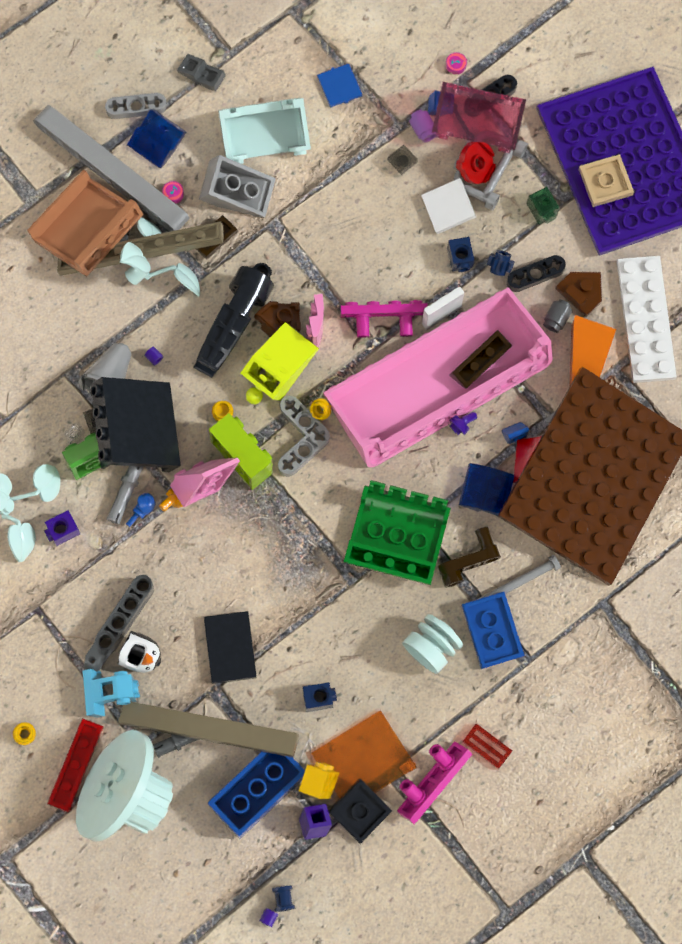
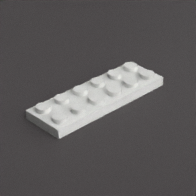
[617,256,677,383]

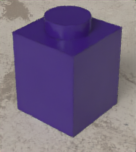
[299,804,332,840]

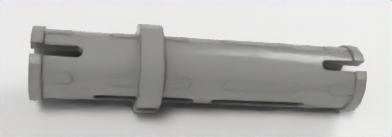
[107,466,143,525]

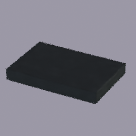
[204,611,257,684]

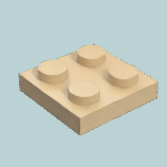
[579,154,634,207]

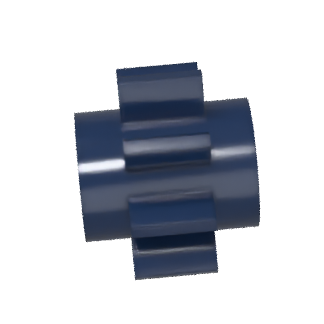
[486,250,515,276]

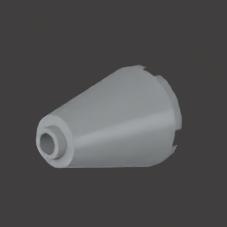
[78,343,131,398]

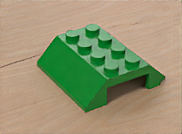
[343,480,451,586]

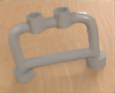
[454,131,528,211]

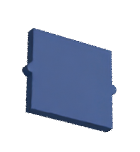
[317,64,362,108]

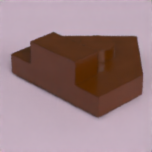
[555,272,602,317]
[254,301,301,337]

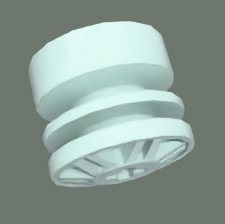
[402,614,463,674]

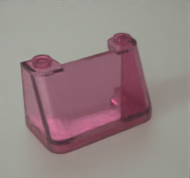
[432,82,526,153]

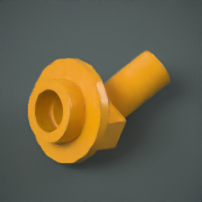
[159,488,183,512]

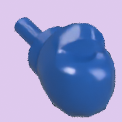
[126,493,156,527]

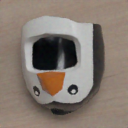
[117,631,161,673]

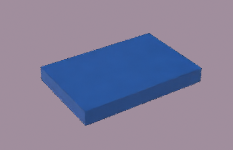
[461,592,525,669]

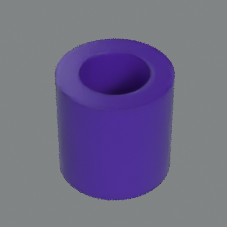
[144,346,164,366]
[259,908,279,928]

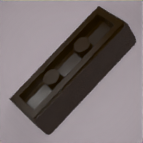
[449,330,512,389]

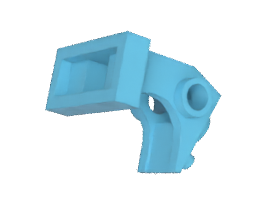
[83,669,140,718]

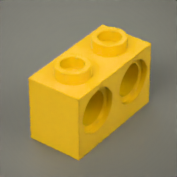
[299,762,339,799]

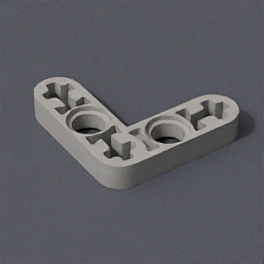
[278,396,330,477]

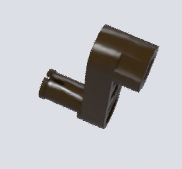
[438,527,501,588]

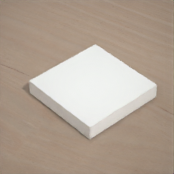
[422,178,476,234]
[422,287,464,330]

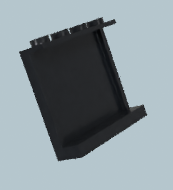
[90,377,181,472]

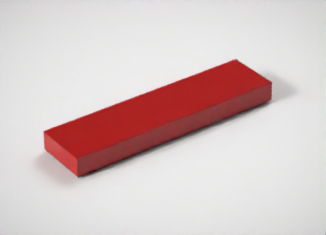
[47,718,104,813]

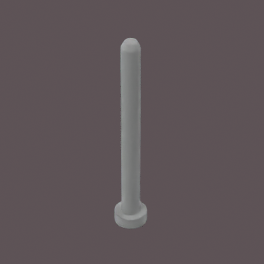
[476,555,561,600]

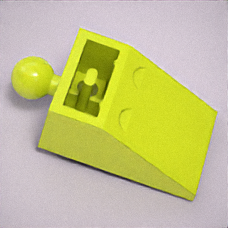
[240,322,319,405]

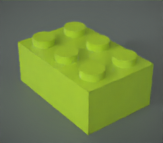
[209,413,273,490]

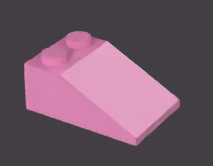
[170,458,240,507]

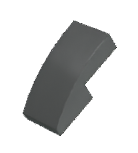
[177,54,226,92]

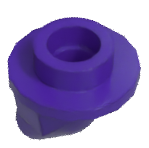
[449,412,477,436]

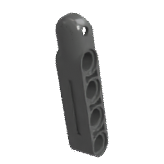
[84,575,154,672]

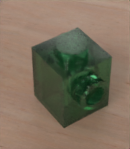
[526,187,560,224]

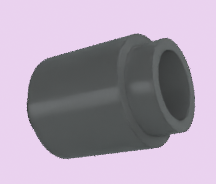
[543,299,572,333]

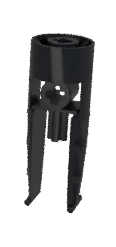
[193,266,274,378]

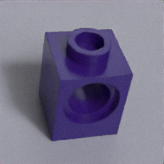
[44,510,80,546]

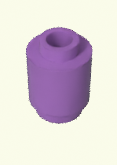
[409,110,438,143]

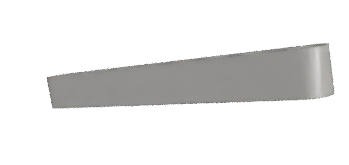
[33,105,189,232]

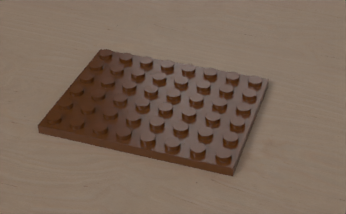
[497,367,682,586]

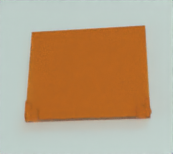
[311,710,417,798]

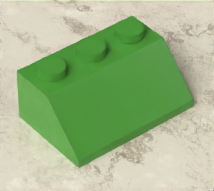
[62,433,101,480]

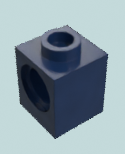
[447,237,474,272]
[303,682,337,712]

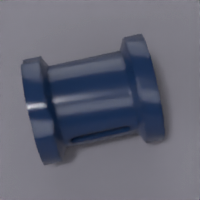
[272,885,295,912]

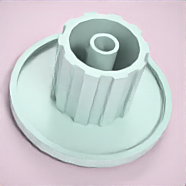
[76,730,173,842]

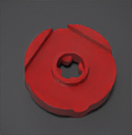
[456,142,496,184]

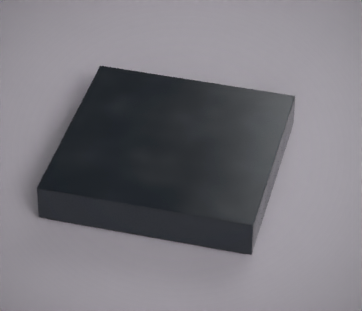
[328,778,392,844]

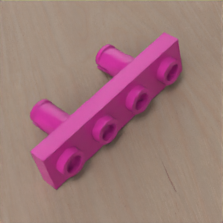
[341,300,428,338]
[397,741,473,825]

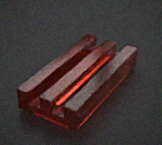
[462,723,512,770]

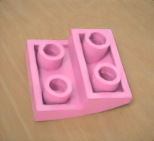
[306,294,324,347]

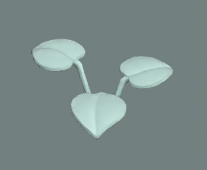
[120,217,200,297]
[0,464,60,562]

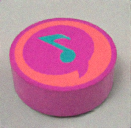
[446,52,467,75]
[162,181,184,204]

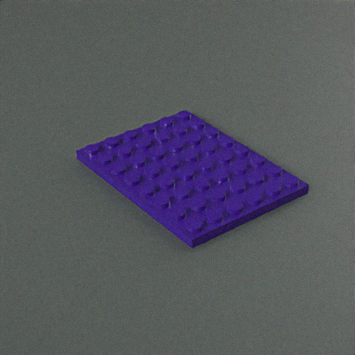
[536,66,682,256]

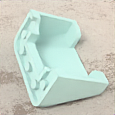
[218,98,311,164]

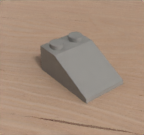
[199,155,276,218]

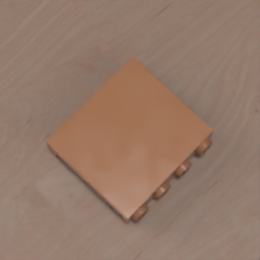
[27,170,143,277]

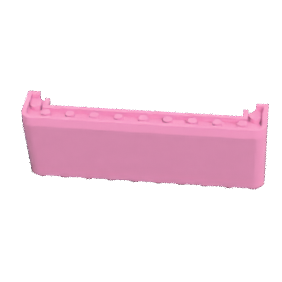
[323,287,553,467]

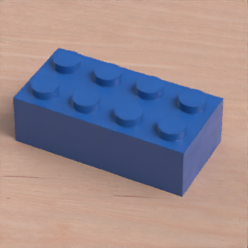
[208,752,305,839]

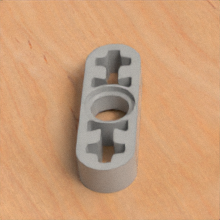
[105,93,167,119]

